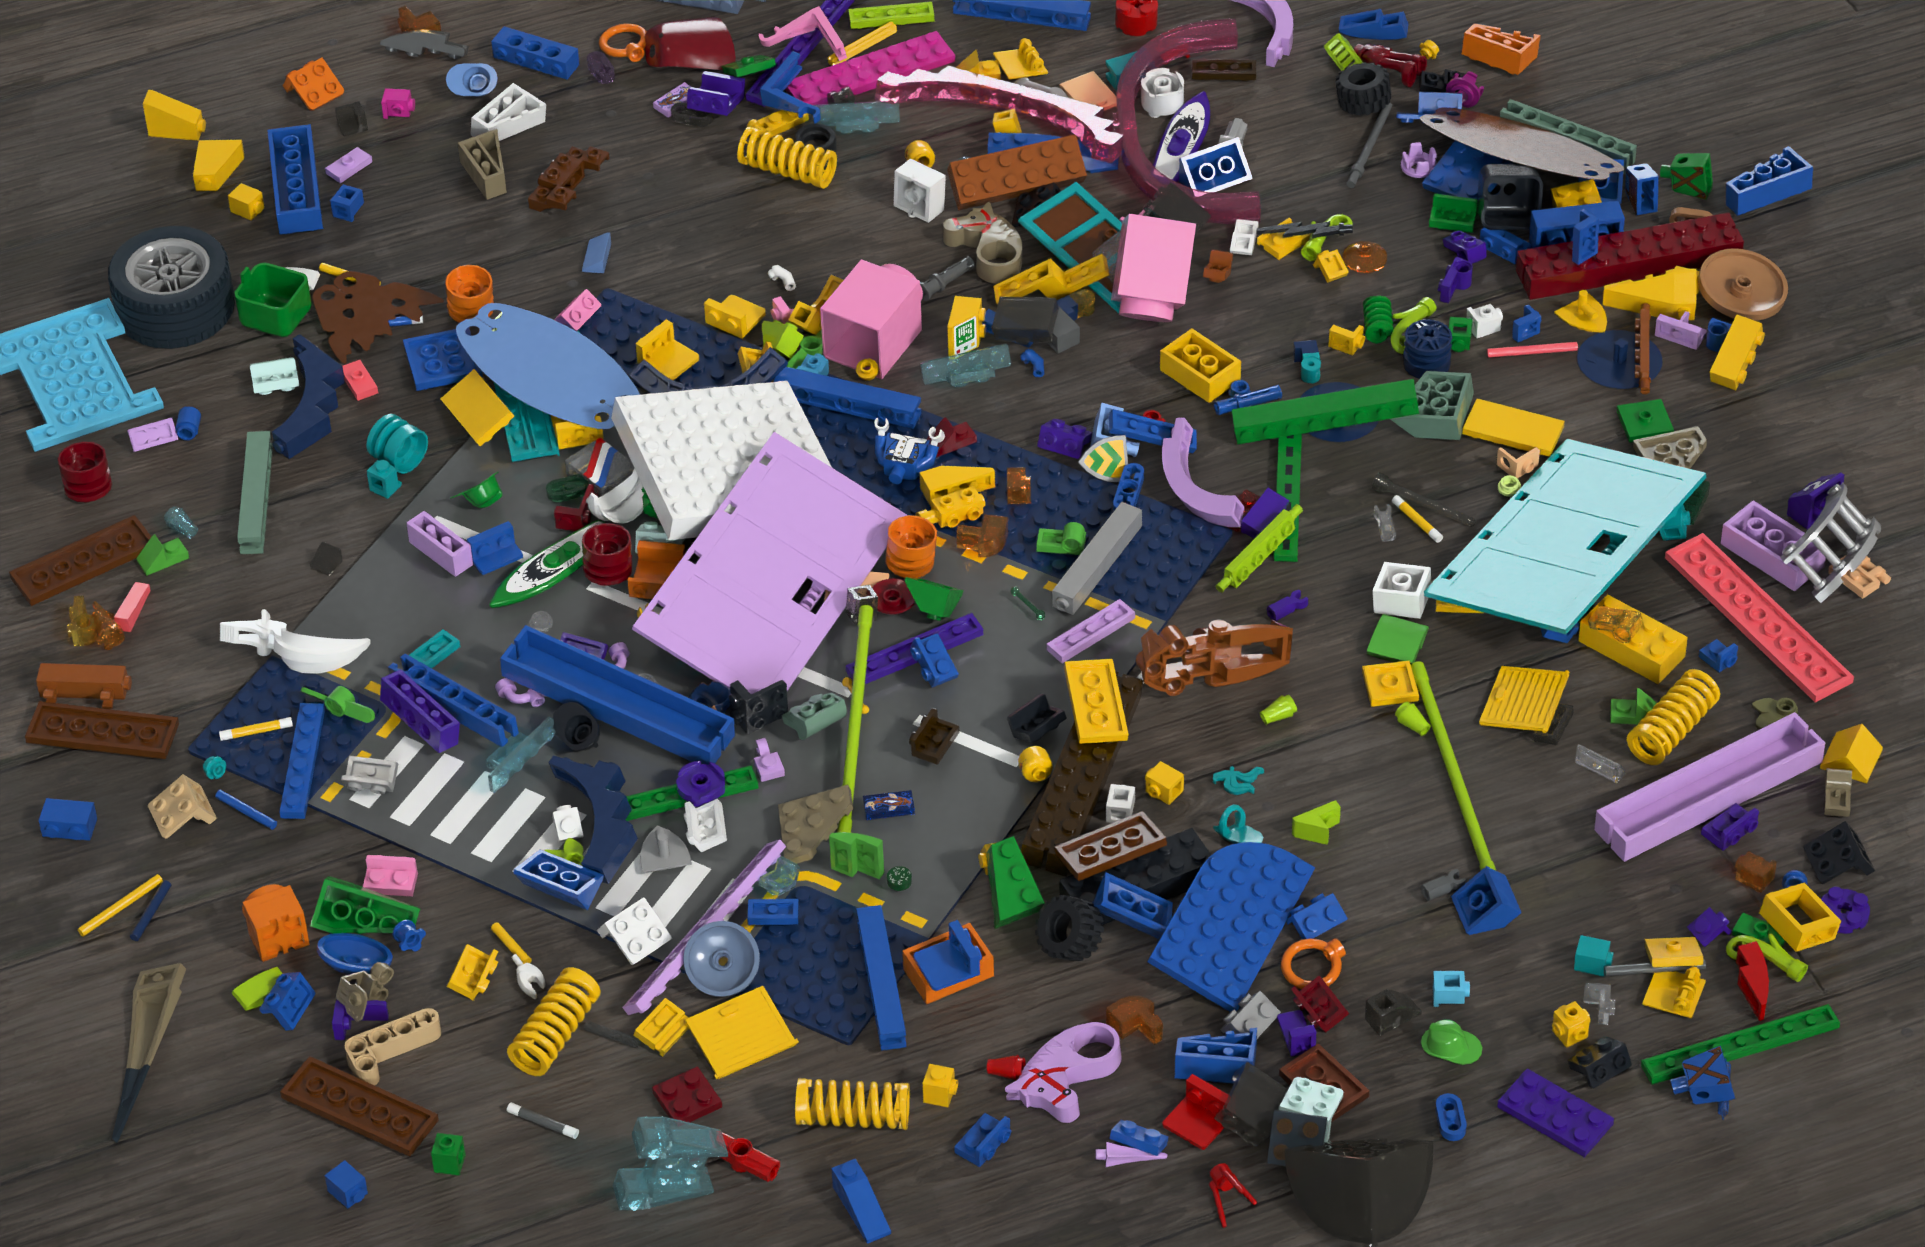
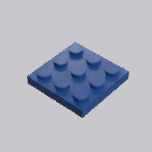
[1422,140,1514,199]
[403,327,483,391]

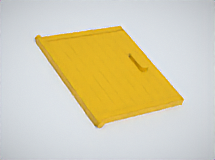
[1479,666,1570,733]
[685,986,799,1079]

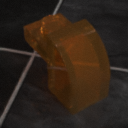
[398,6,441,32]
[957,514,1008,557]
[1106,996,1163,1045]

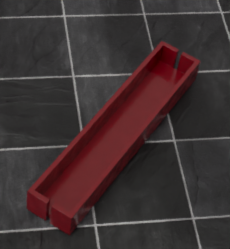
[1516,213,1744,300]

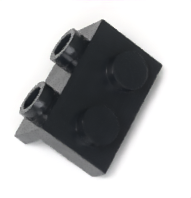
[1007,694,1067,743]
[1567,1037,1632,1089]

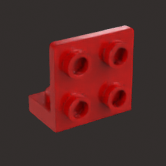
[1162,1074,1235,1150]

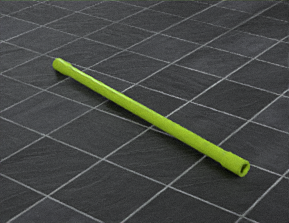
[836,605,873,833]
[1411,661,1496,870]

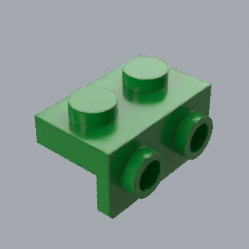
[1429,194,1478,233]

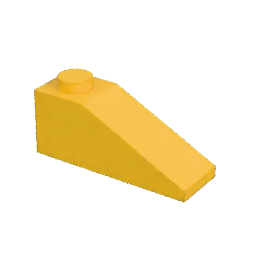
[920,466,995,507]

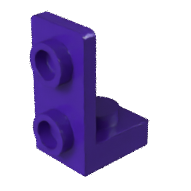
[332,1000,389,1040]
[1277,1010,1316,1057]

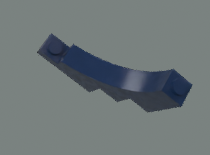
[272,334,345,459]

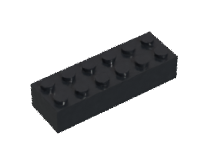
[1059,828,1211,926]

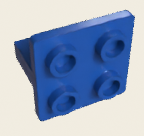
[466,521,523,575]

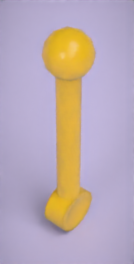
[842,677,869,714]

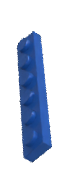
[280,703,325,819]

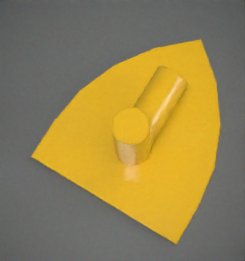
[1554,290,1607,333]

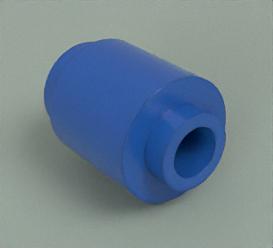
[175,407,201,440]

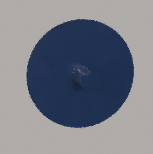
[1577,330,1662,389]
[1300,382,1379,442]

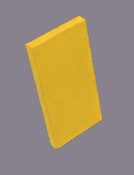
[440,369,514,446]
[1462,399,1565,457]

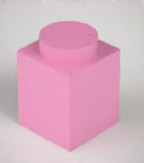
[1111,214,1196,322]
[820,259,923,379]

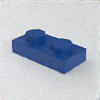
[747,899,799,925]
[1110,1120,1169,1156]

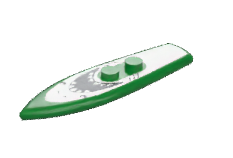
[489,519,606,608]

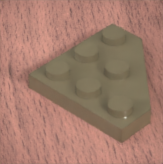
[1633,426,1707,469]
[778,785,853,866]

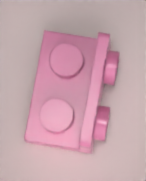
[554,289,601,331]
[363,855,418,897]

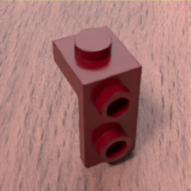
[554,484,598,531]

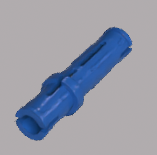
[1214,385,1282,416]

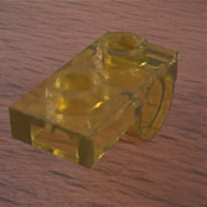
[67,596,98,647]
[1588,606,1643,643]

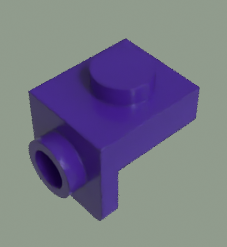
[1687,907,1732,947]

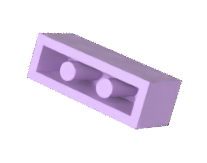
[407,511,473,577]

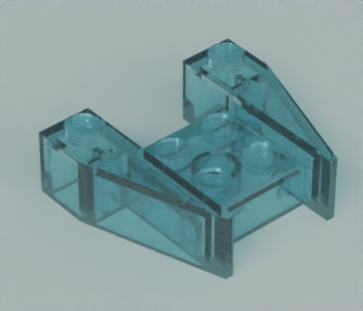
[613,1116,728,1210]

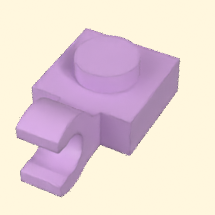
[754,738,785,782]

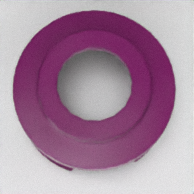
[1446,71,1484,108]

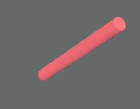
[1487,342,1578,358]

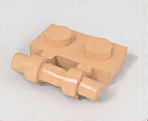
[1828,555,1891,599]

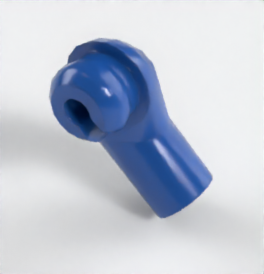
[1020,349,1044,377]

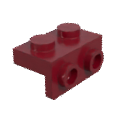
[1291,975,1349,1033]

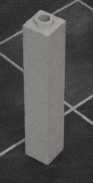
[1052,502,1142,615]

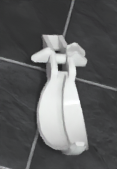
[586,468,644,524]
[220,609,370,674]

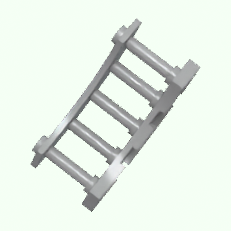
[1780,483,1881,603]

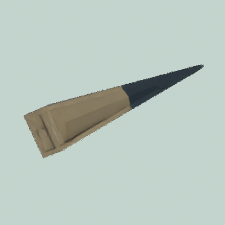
[112,963,186,1143]

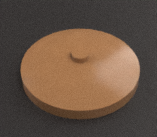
[1698,249,1788,321]

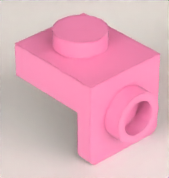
[771,296,794,324]

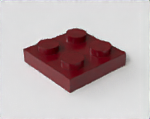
[652,1066,722,1128]

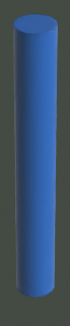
[215,790,277,830]

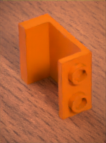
[628,540,686,599]

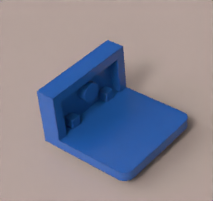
[914,920,982,991]

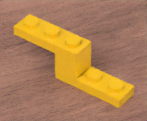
[993,254,1109,307]

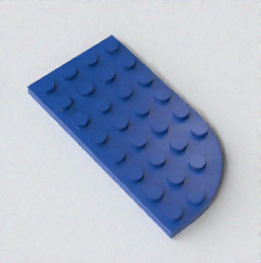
[1147,842,1315,1012]

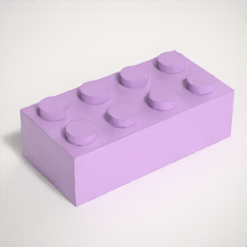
[1721,500,1826,591]

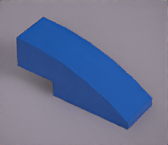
[1339,9,1408,40]

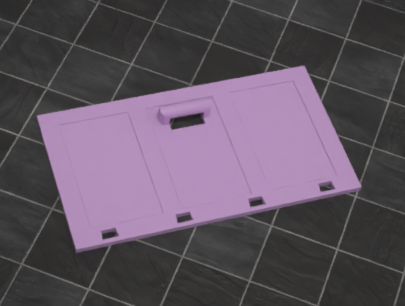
[632,432,908,694]

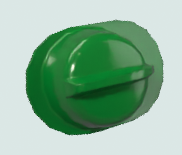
[450,472,503,508]

